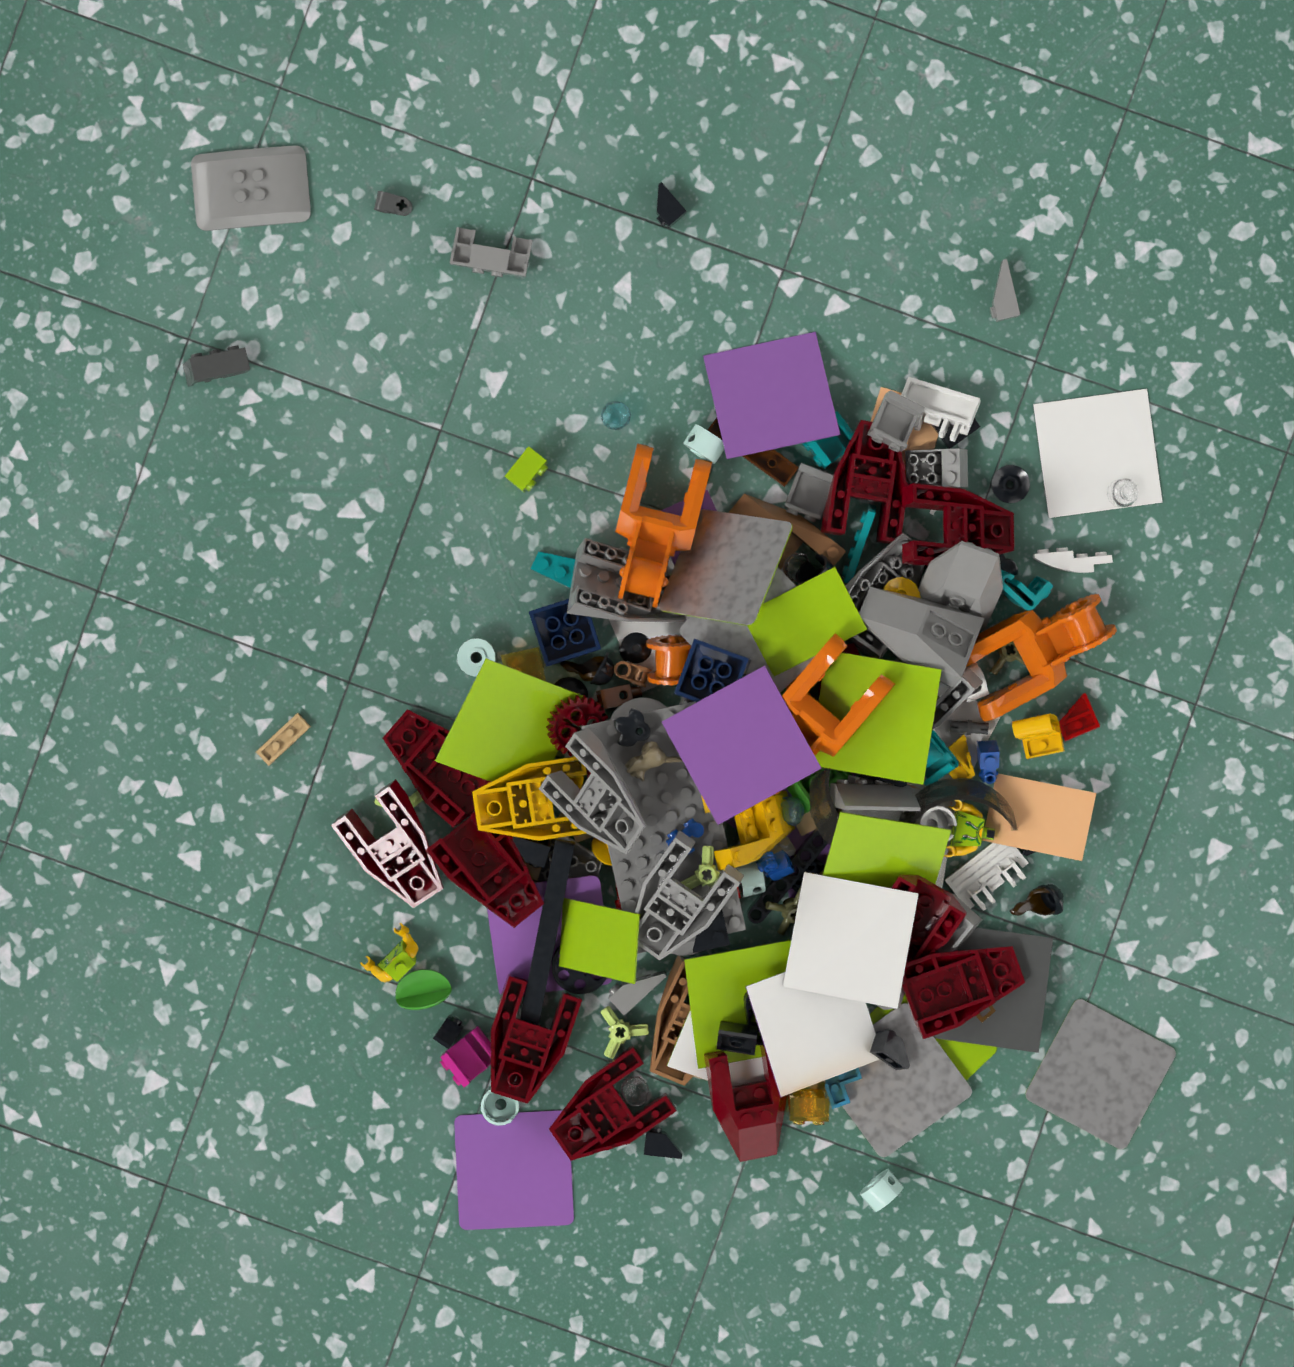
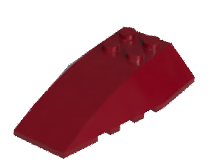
[382,709,490,828]
[425,811,544,928]
[891,875,967,963]
[902,946,1025,1039]

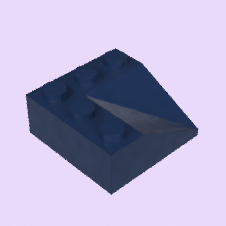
[529,599,601,667]
[674,639,751,702]

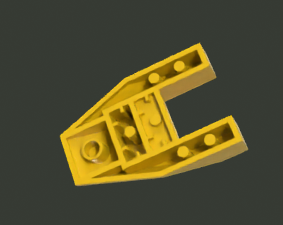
[472,757,587,841]
[701,790,795,870]

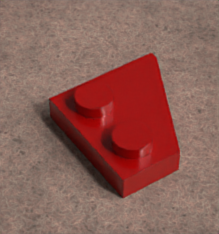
[1059,693,1100,742]

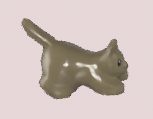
[625,741,682,781]

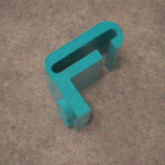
[801,411,854,469]
[1001,570,1054,611]
[924,730,958,786]

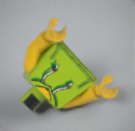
[944,798,995,857]
[360,923,419,983]

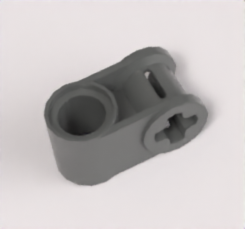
[374,191,412,216]

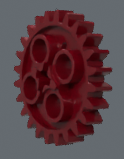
[546,695,608,757]

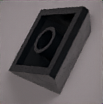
[717,1021,759,1056]

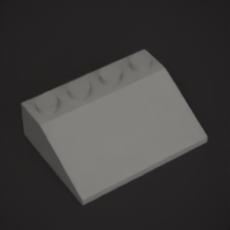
[830,779,920,811]

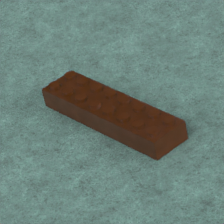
[708,417,799,487]

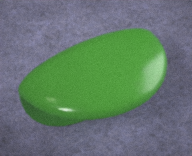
[395,969,452,1010]

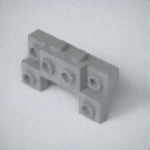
[450,227,533,277]

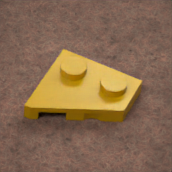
[948,734,975,788]

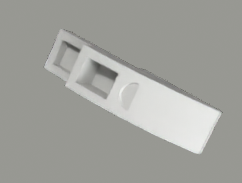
[1033,547,1113,573]

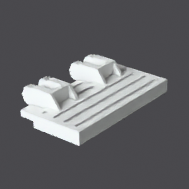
[901,377,981,442]
[945,843,1028,911]

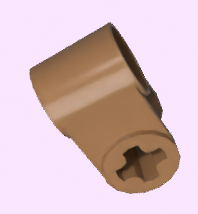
[614,661,652,688]

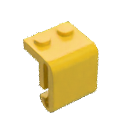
[1012,713,1065,759]

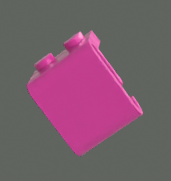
[440,1026,491,1087]

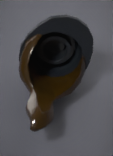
[560,652,614,685]
[1010,884,1064,916]

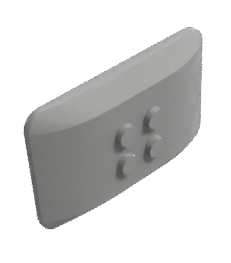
[191,146,311,231]

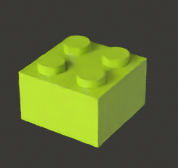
[504,446,548,492]

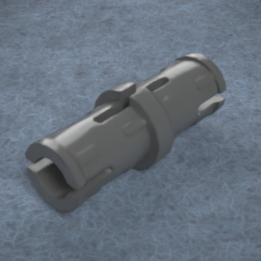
[950,720,989,735]

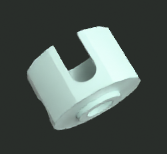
[683,424,724,464]
[457,638,496,677]
[735,860,766,898]
[481,1088,520,1125]
[860,1169,904,1212]

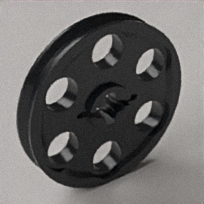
[552,946,606,994]

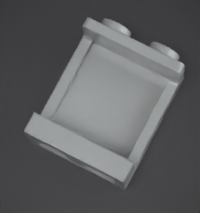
[867,390,925,452]
[784,463,833,522]

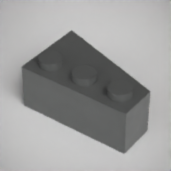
[183,346,250,387]

